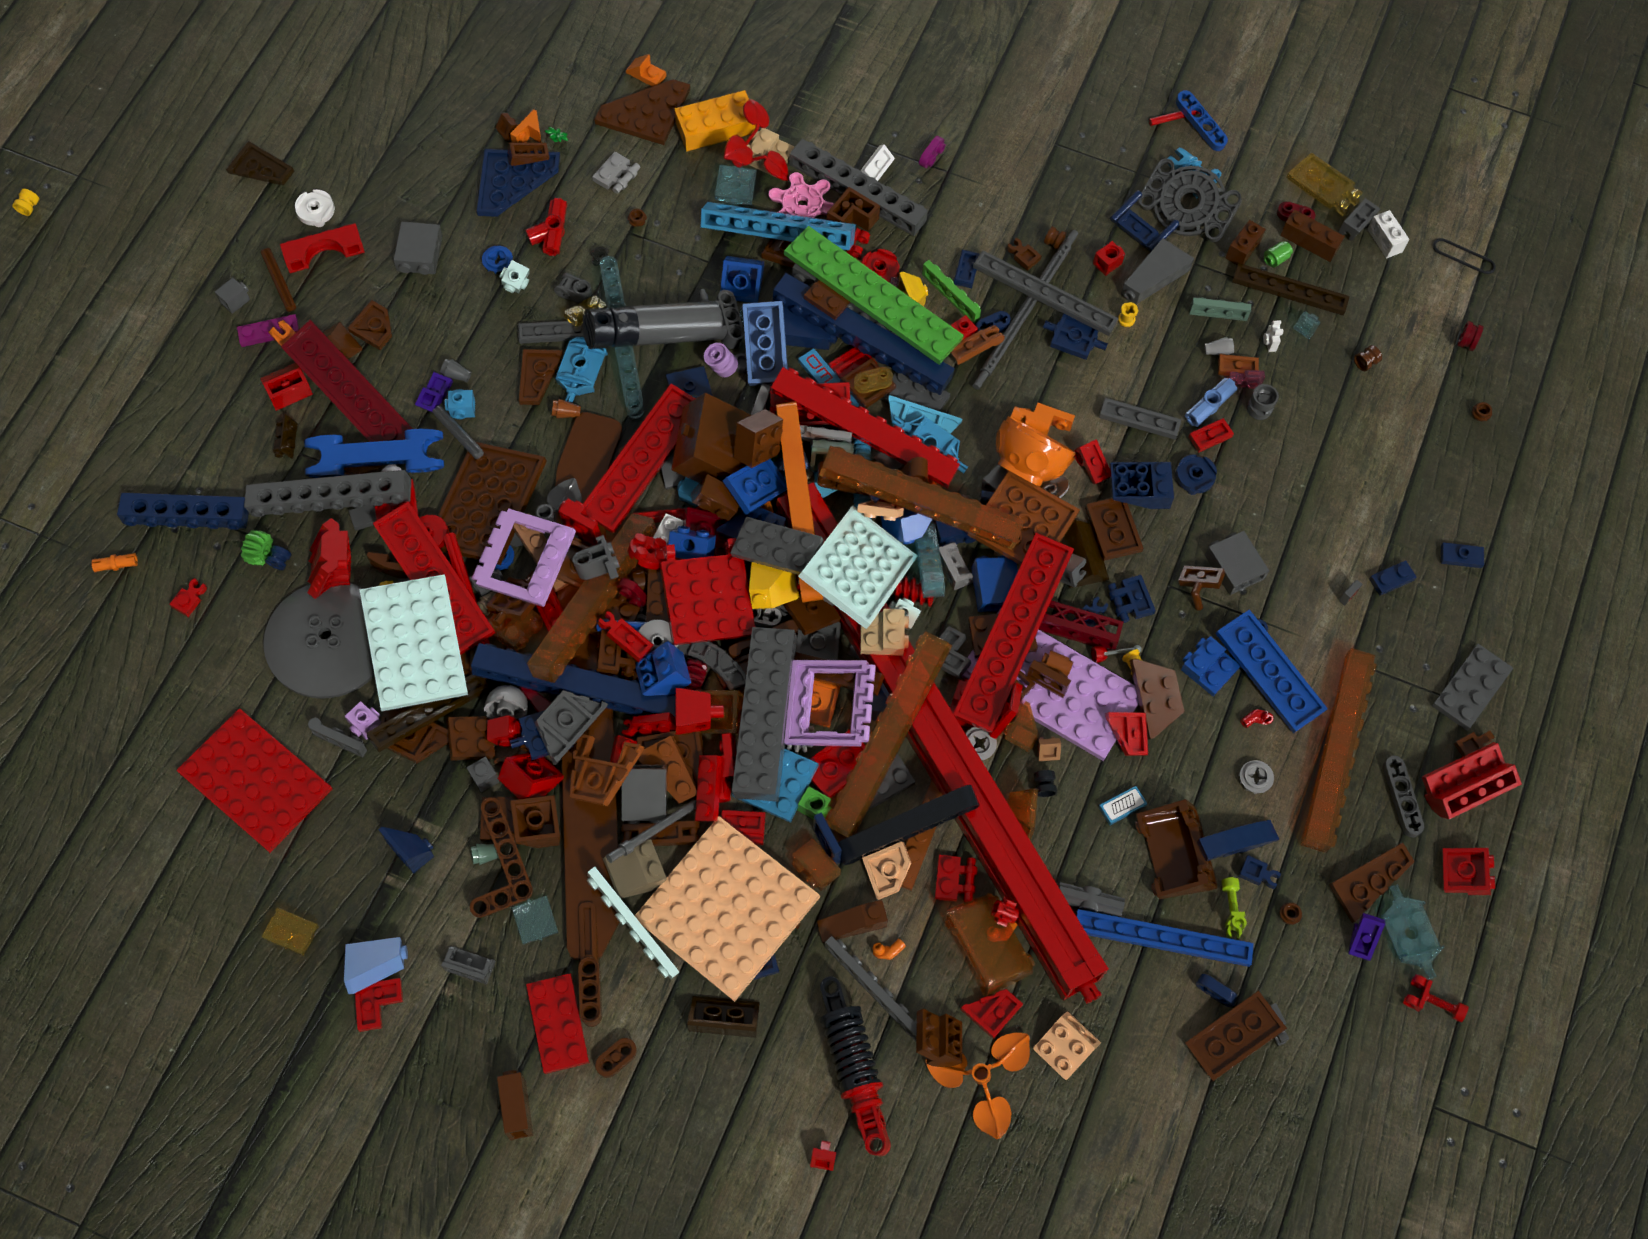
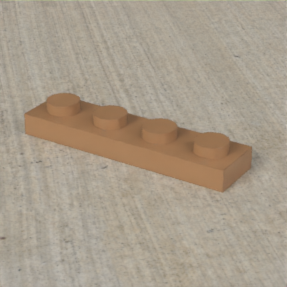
[512,513,568,593]

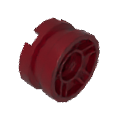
[1457,320,1484,352]

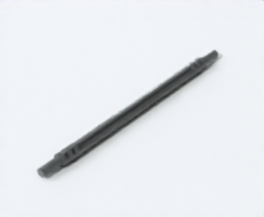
[972,230,1078,390]

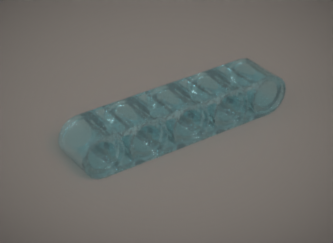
[915,523,945,598]

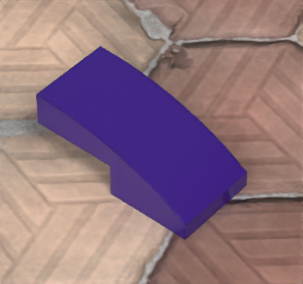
[415,372,453,412]

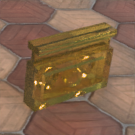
[262,908,319,956]

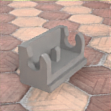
[936,543,973,590]

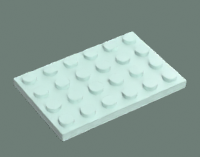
[798,505,917,629]
[360,574,468,711]

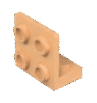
[1033,1011,1101,1080]

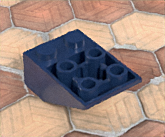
[1110,462,1174,509]

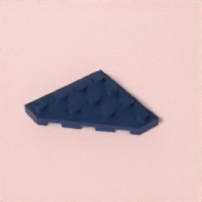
[477,149,560,217]

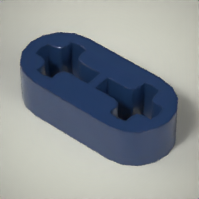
[976,311,1011,333]
[1196,974,1238,1008]

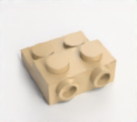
[747,128,795,176]
[860,609,909,656]

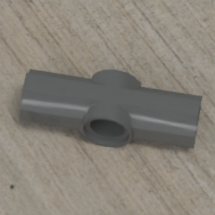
[1059,882,1125,917]

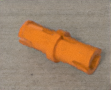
[92,553,138,572]

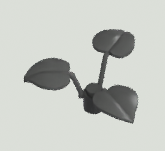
[510,478,582,547]

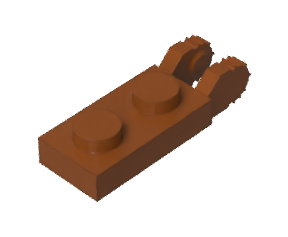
[950,325,1005,365]

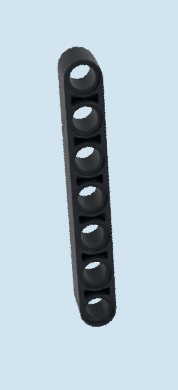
[838,785,980,866]

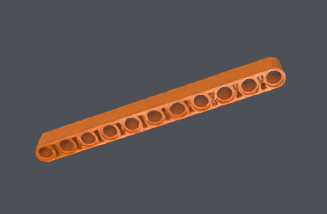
[776,402,824,603]

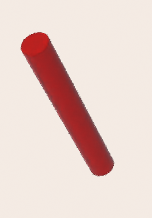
[1149,110,1200,126]

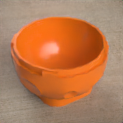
[996,416,1075,487]

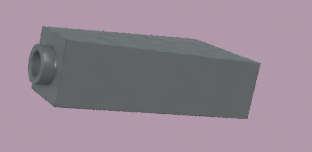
[1121,239,1194,304]

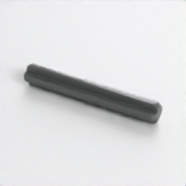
[432,405,484,459]

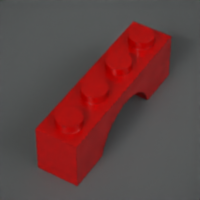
[280,223,365,273]

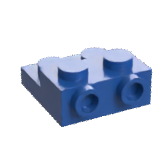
[1181,636,1241,697]

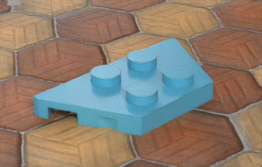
[889,395,963,447]

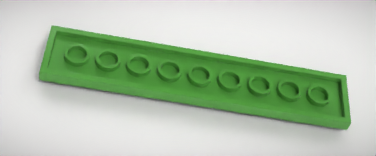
[784,226,964,365]

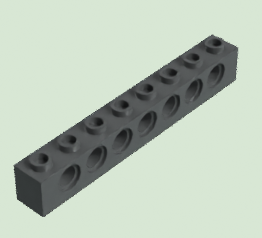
[789,139,928,236]
[244,470,411,517]

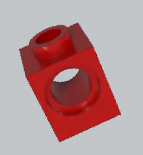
[1093,241,1125,276]

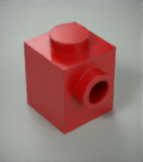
[487,715,522,747]

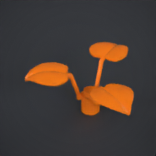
[926,1033,1030,1139]

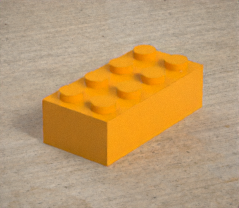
[674,90,755,152]

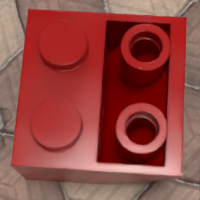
[260,363,313,411]

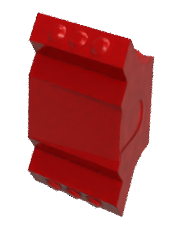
[307,518,351,599]

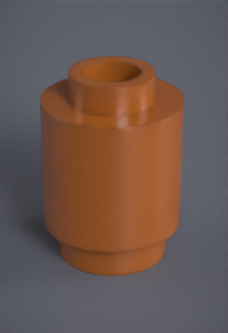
[1041,650,1073,677]

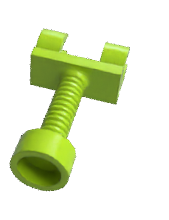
[1221,877,1247,939]

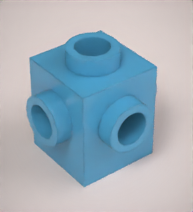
[445,389,475,419]

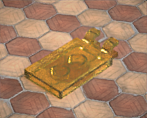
[1287,153,1363,216]

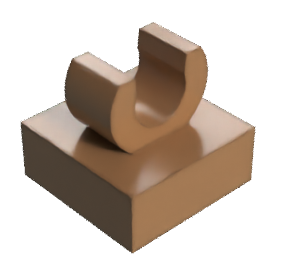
[1037,737,1061,761]

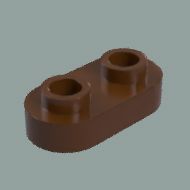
[595,1038,637,1078]

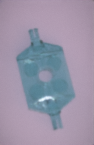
[1381,884,1445,980]

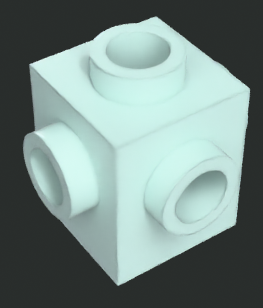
[500,260,529,293]
[889,598,921,630]

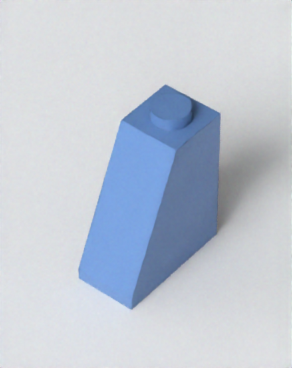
[344,937,408,995]

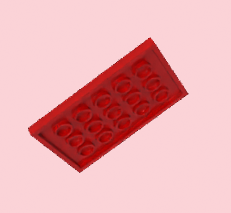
[176,708,332,853]

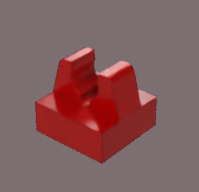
[810,1140,836,1171]

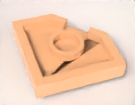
[857,500,904,521]
[862,841,911,900]

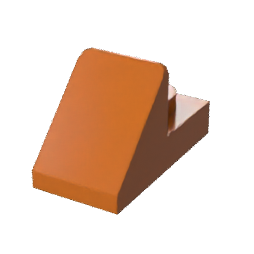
[626,54,666,87]
[510,109,542,143]

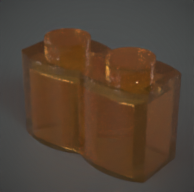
[792,838,841,891]

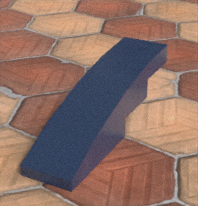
[1197,820,1279,861]

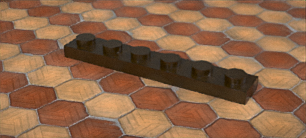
[1232,263,1350,316]
[367,674,490,752]

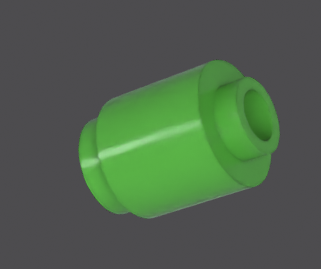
[1264,241,1293,268]

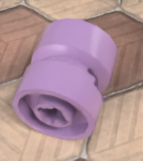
[704,343,738,377]

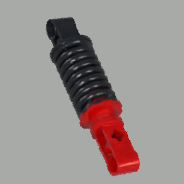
[819,976,891,1156]

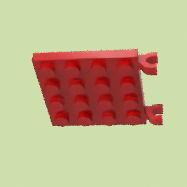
[660,538,755,645]

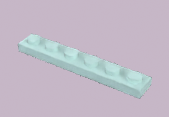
[587,867,679,979]

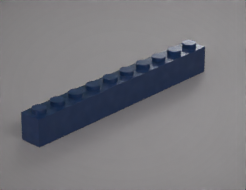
[772,273,955,395]
[471,643,675,717]

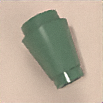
[470,844,504,865]

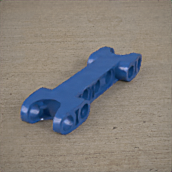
[304,429,444,478]

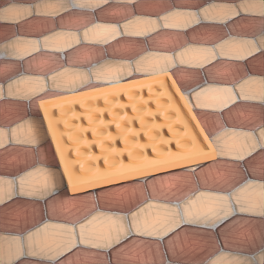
[635,816,820,1002]

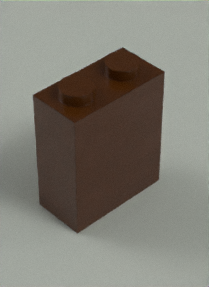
[497,1070,533,1140]

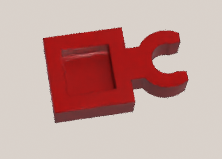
[169,578,207,617]

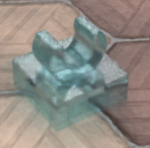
[1294,311,1321,339]

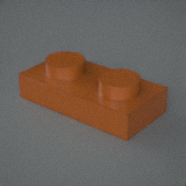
[1218,354,1259,379]

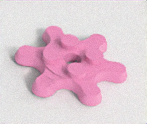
[769,172,834,218]

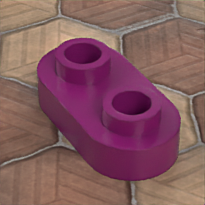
[919,135,946,168]

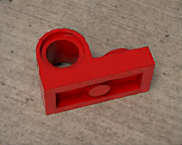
[1074,439,1111,484]

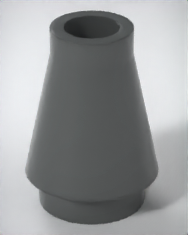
[440,359,472,383]

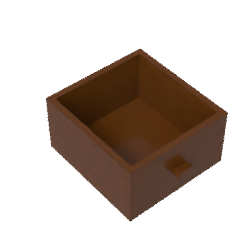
[671,392,751,483]

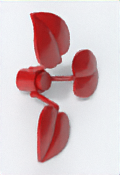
[724,99,789,181]

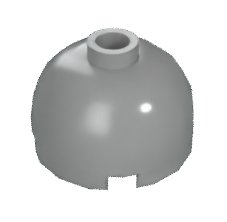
[484,685,528,720]

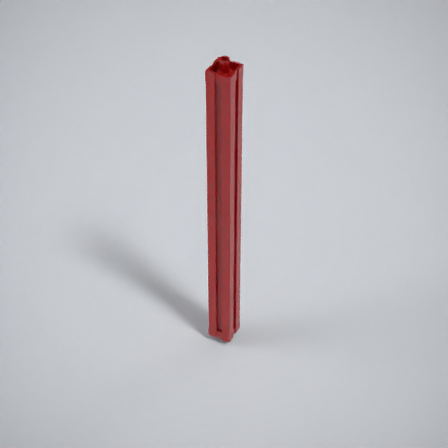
[776,483,1109,1004]

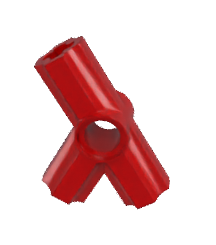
[525,198,567,256]

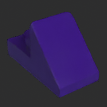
[1348,913,1385,961]

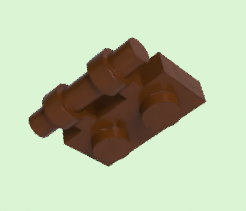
[597,630,636,677]

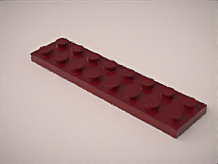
[281,320,413,442]

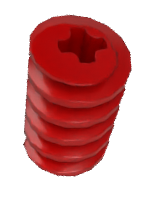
[892,576,936,607]

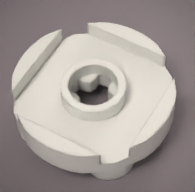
[295,189,335,227]

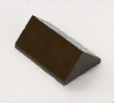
[1060,520,1109,588]
[687,996,760,1038]

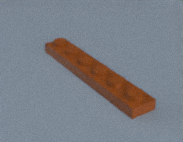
[901,780,942,891]

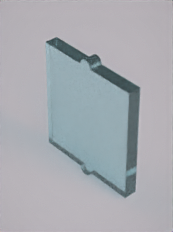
[512,896,558,944]

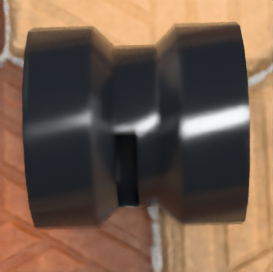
[1034,770,1057,797]

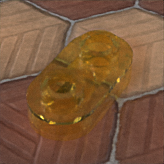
[854,367,893,393]

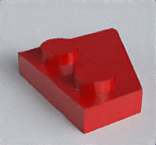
[1105,712,1148,756]

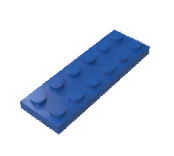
[1215,609,1328,734]

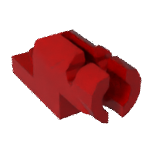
[719,733,737,803]

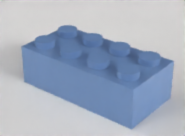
[743,301,788,386]

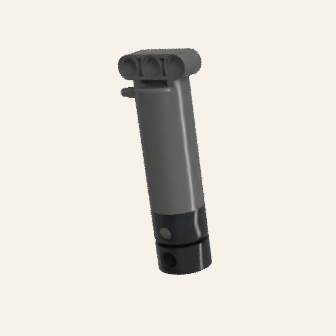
[583,289,745,349]

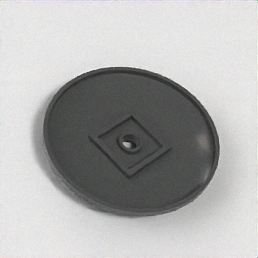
[264,583,375,699]

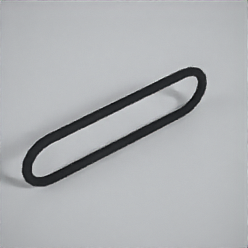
[1433,238,1496,274]

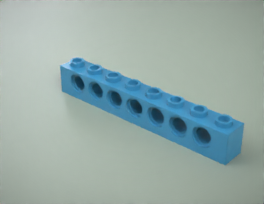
[701,202,856,250]

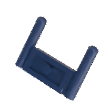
[1110,191,1179,252]

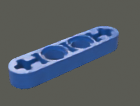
[1176,90,1228,151]

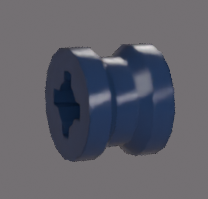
[265,546,292,570]

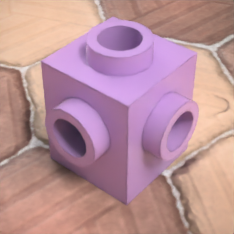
[345,701,381,740]

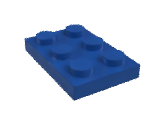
[723,459,787,515]

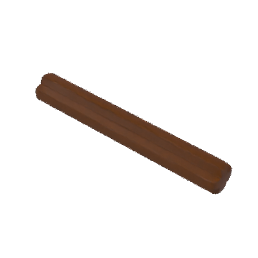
[261,248,296,312]

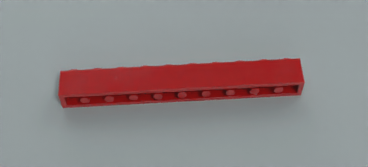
[771,367,960,489]

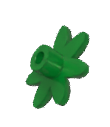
[545,127,568,142]

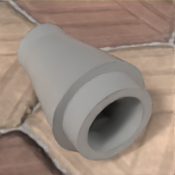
[1205,337,1234,355]

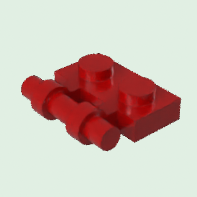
[935,855,977,903]

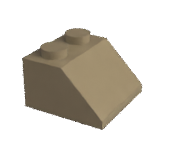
[603,840,667,898]

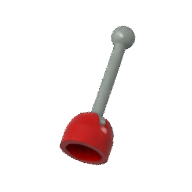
[1091,645,1142,663]

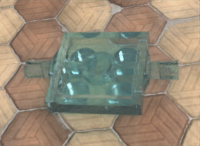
[715,165,757,206]

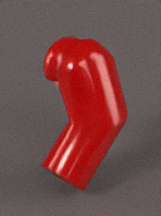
[1240,709,1274,728]

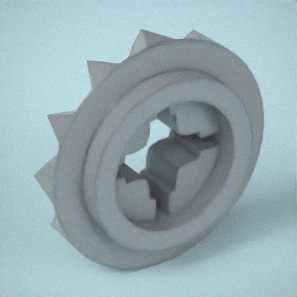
[966,727,997,760]
[1239,760,1274,794]

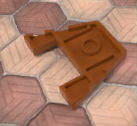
[570,734,645,807]

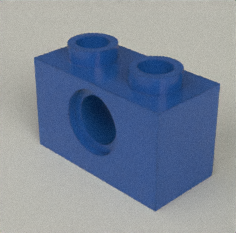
[668,526,716,559]

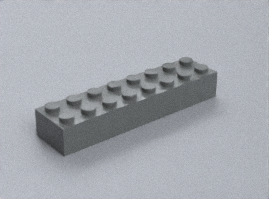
[732,627,797,802]

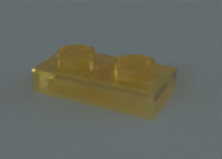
[564,295,607,327]

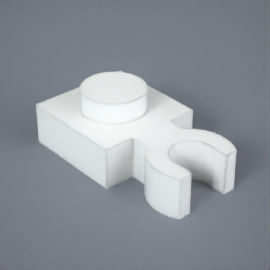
[1263,320,1283,352]

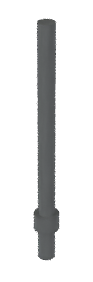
[606,798,696,863]

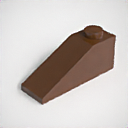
[817,900,888,943]

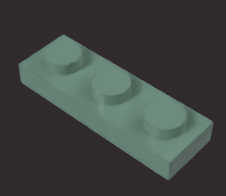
[1189,297,1251,321]

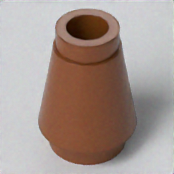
[551,399,581,418]

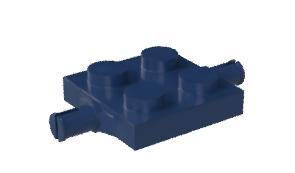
[1043,314,1108,360]
[509,710,574,760]

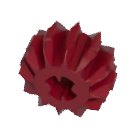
[683,659,707,691]

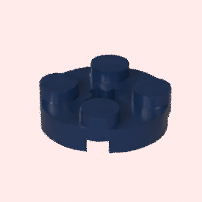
[1175,454,1217,495]

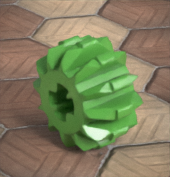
[241,530,273,566]

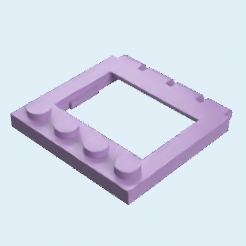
[471,508,576,607]
[784,660,876,746]

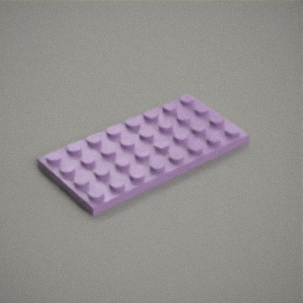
[962,608,1139,761]

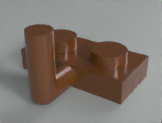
[1178,566,1225,611]

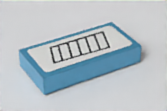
[1099,786,1147,825]

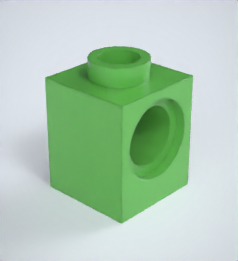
[798,787,833,820]

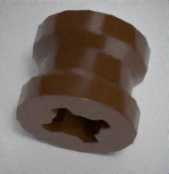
[1044,226,1066,249]

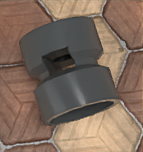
[1247,384,1279,420]

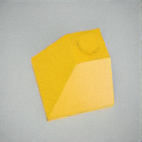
[898,272,928,307]
[749,562,799,609]

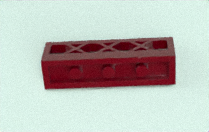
[1039,601,1124,651]

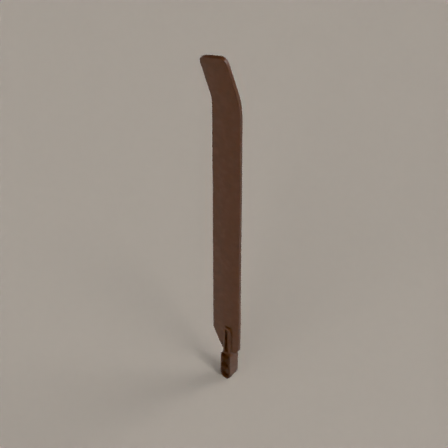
[555,412,622,1027]

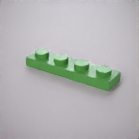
[922,260,981,324]

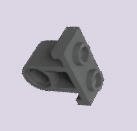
[572,535,620,580]

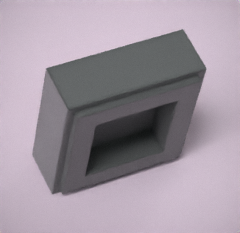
[1339,580,1363,606]

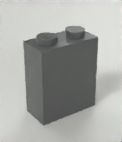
[394,222,443,275]
[1205,531,1269,595]
[622,765,667,824]

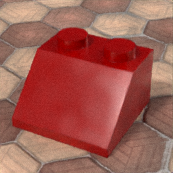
[497,753,564,800]

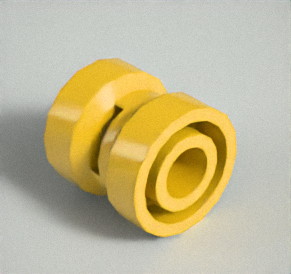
[12,189,40,216]

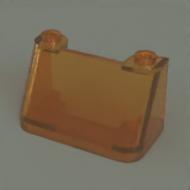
[943,893,1035,997]

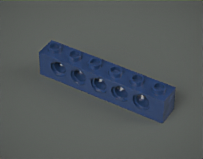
[117,493,249,530]

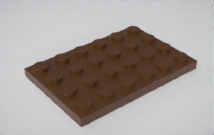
[438,442,547,565]

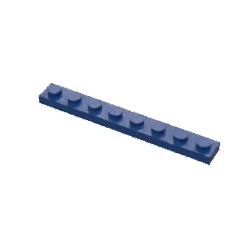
[1076,909,1254,967]

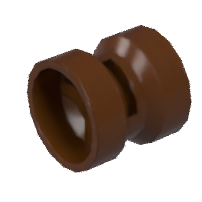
[1354,345,1382,372]

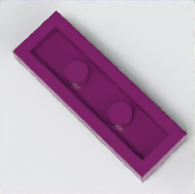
[237,314,299,347]

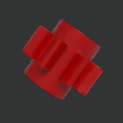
[991,897,1019,927]

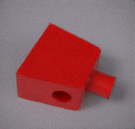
[675,688,724,735]

